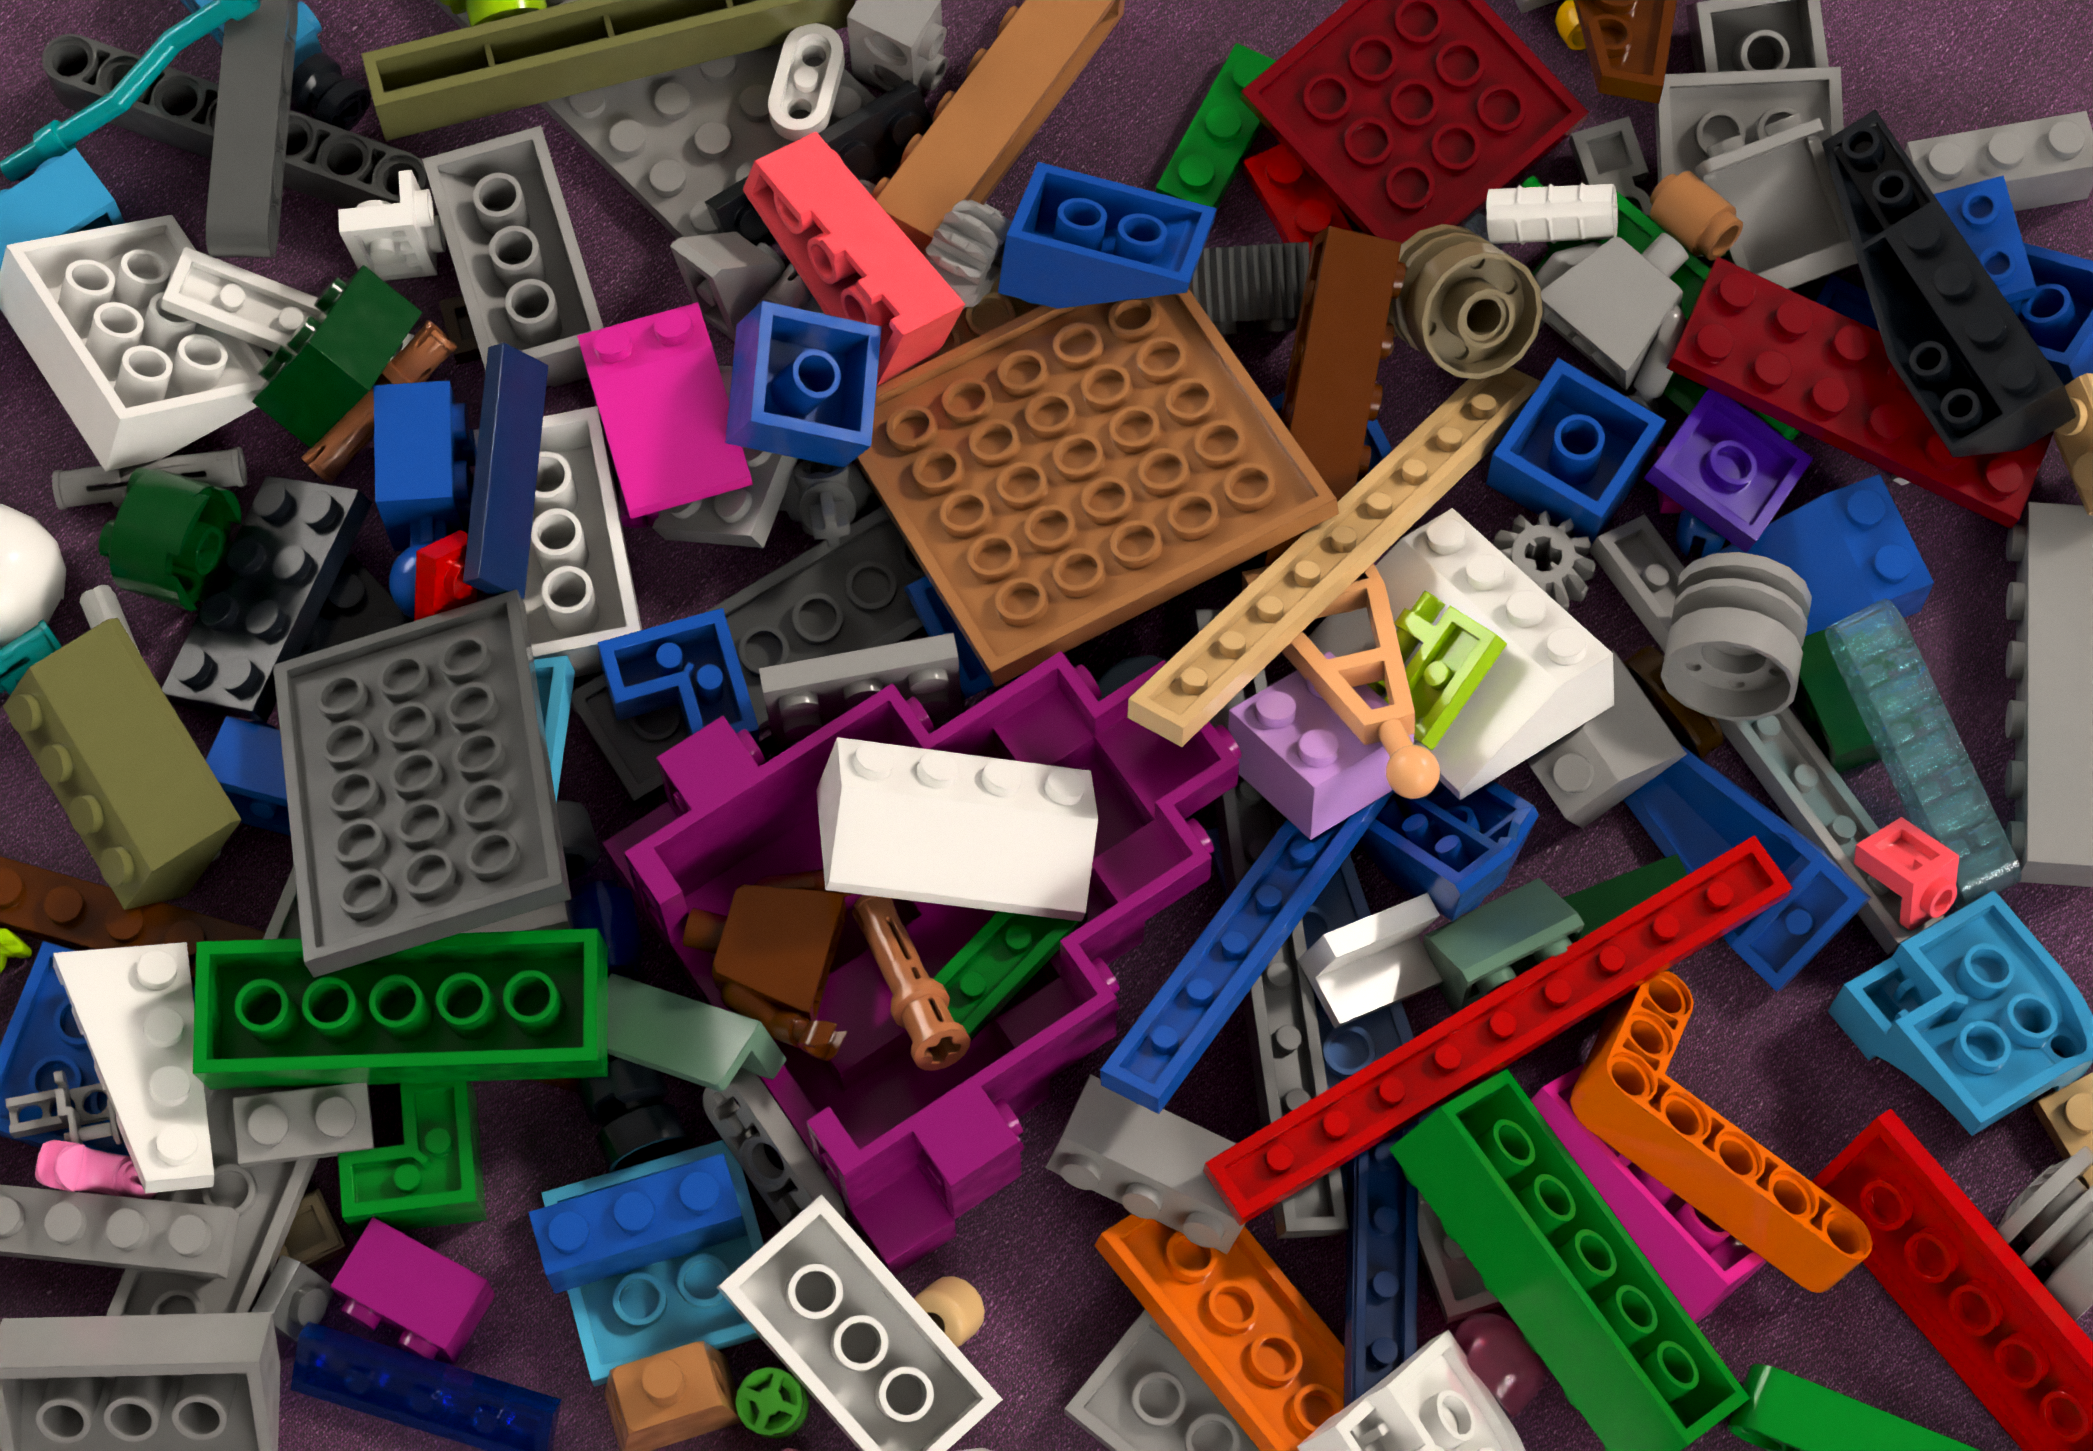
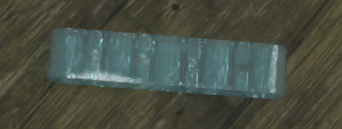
[1825,598,2022,910]

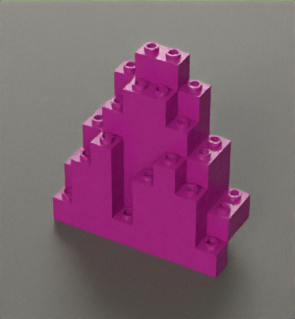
[602,651,1242,1277]

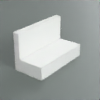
[1298,893,1443,1028]

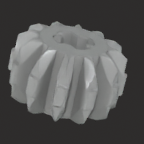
[925,199,1012,308]
[1493,510,1595,612]

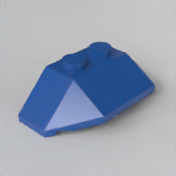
[1358,780,1539,922]

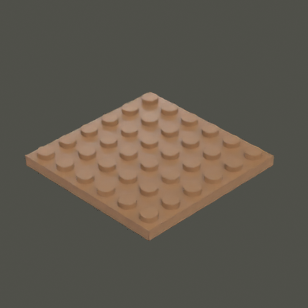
[855,289,1339,687]

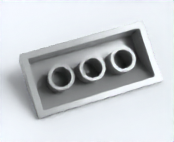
[422,126,604,387]
[0,1312,281,1451]

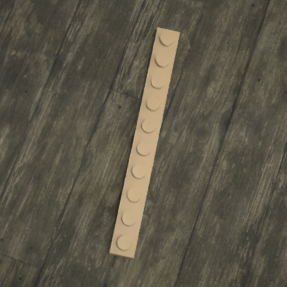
[1127,367,1541,747]

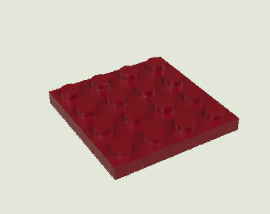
[1240,0,1589,244]

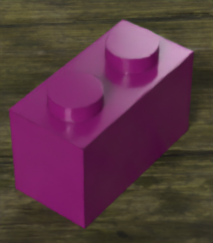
[331,1217,495,1364]

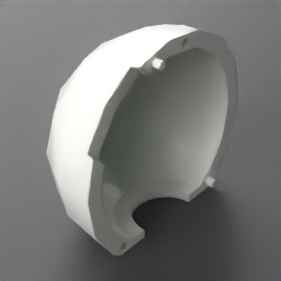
[0,504,66,649]

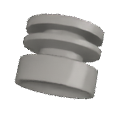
[1661,552,1812,721]
[1996,1146,2093,1322]

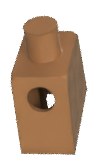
[604,1341,742,1451]

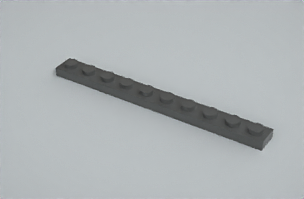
[1187,609,1349,1239]

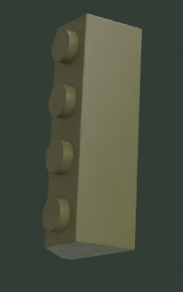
[3,618,242,910]

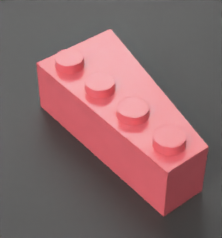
[742,132,965,386]

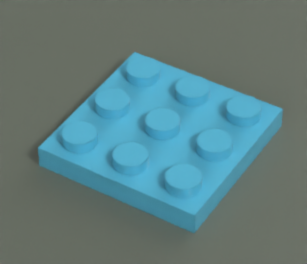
[541,1140,764,1387]

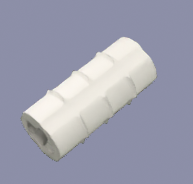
[1486,182,1618,245]

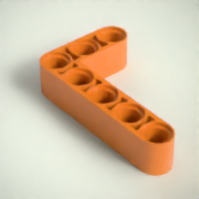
[1570,970,1873,1293]

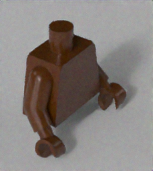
[683,868,884,1061]

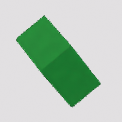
[338,1081,487,1236]

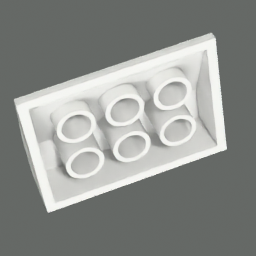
[0,215,269,472]
[1308,508,1614,800]

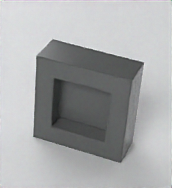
[251,1255,334,1347]

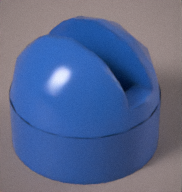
[1675,510,1726,558]

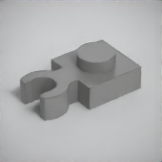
[1569,116,1652,218]

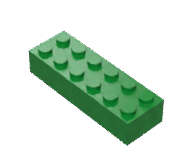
[193,928,608,1090]
[1389,1069,1750,1451]

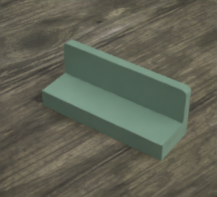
[608,973,787,1092]

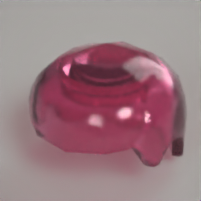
[1454,1313,1547,1418]

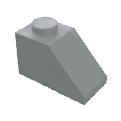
[670,232,786,342]

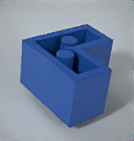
[598,608,759,747]

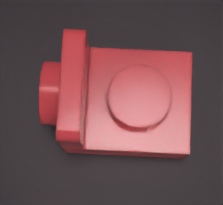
[1854,817,1959,931]

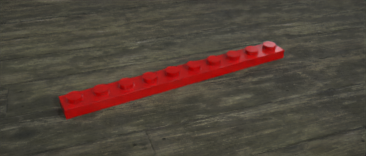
[1203,835,1793,1226]

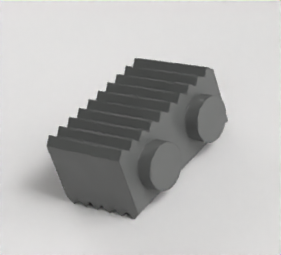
[1189,242,1309,335]

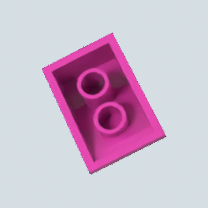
[577,302,753,519]

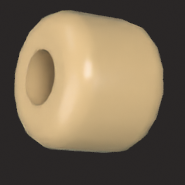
[914,1276,985,1347]

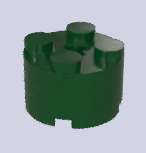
[98,467,241,611]

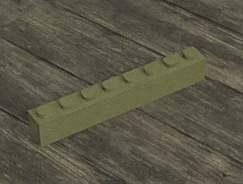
[361,0,855,141]

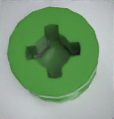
[735,1367,810,1439]

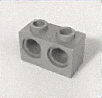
[847,0,948,95]

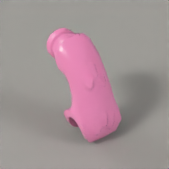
[35,1140,158,1199]

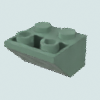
[1422,878,1584,1014]

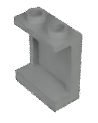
[1695,113,1859,290]

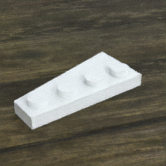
[53,942,214,1194]

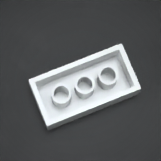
[473,406,642,678]
[716,1194,1003,1451]

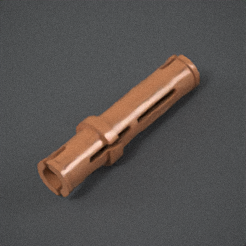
[301,320,458,484]

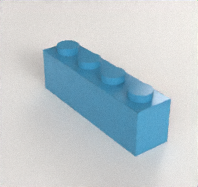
[0,148,125,269]

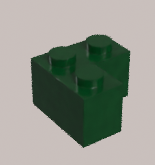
[252,265,422,448]

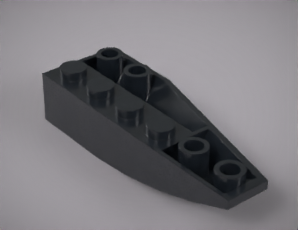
[1822,109,2076,458]

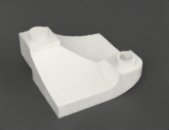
[1297,1329,1526,1451]

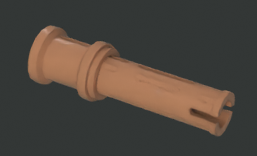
[852,895,971,1071]

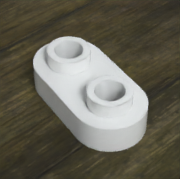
[768,23,845,141]

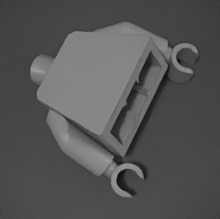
[1534,233,1689,415]

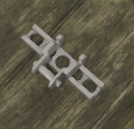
[5,1070,123,1144]

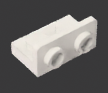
[338,170,446,281]

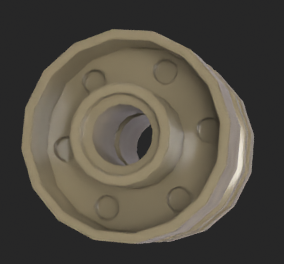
[1387,224,1543,380]

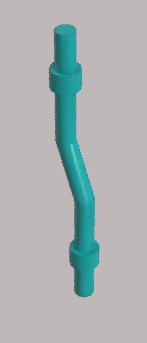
[0,0,261,182]

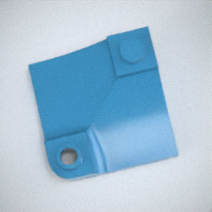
[1828,890,2093,1136]

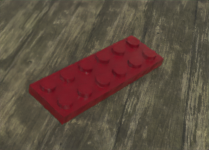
[1666,256,2054,529]

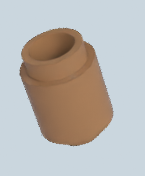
[1650,171,1743,261]

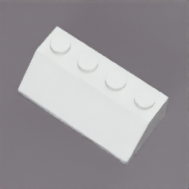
[816,737,1098,921]

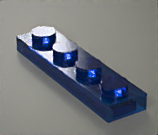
[290,1321,562,1451]

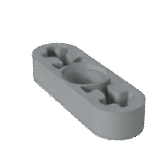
[703,1068,845,1227]

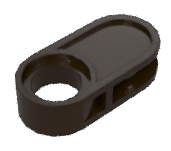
[1623,646,1724,759]

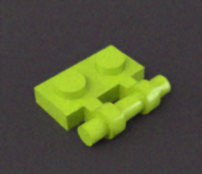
[1367,591,1507,751]

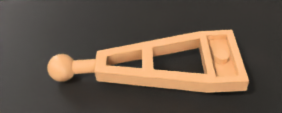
[1242,563,1440,799]

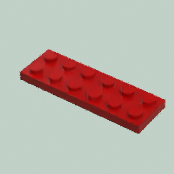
[1811,1109,2093,1451]

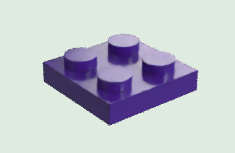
[1644,388,1813,553]

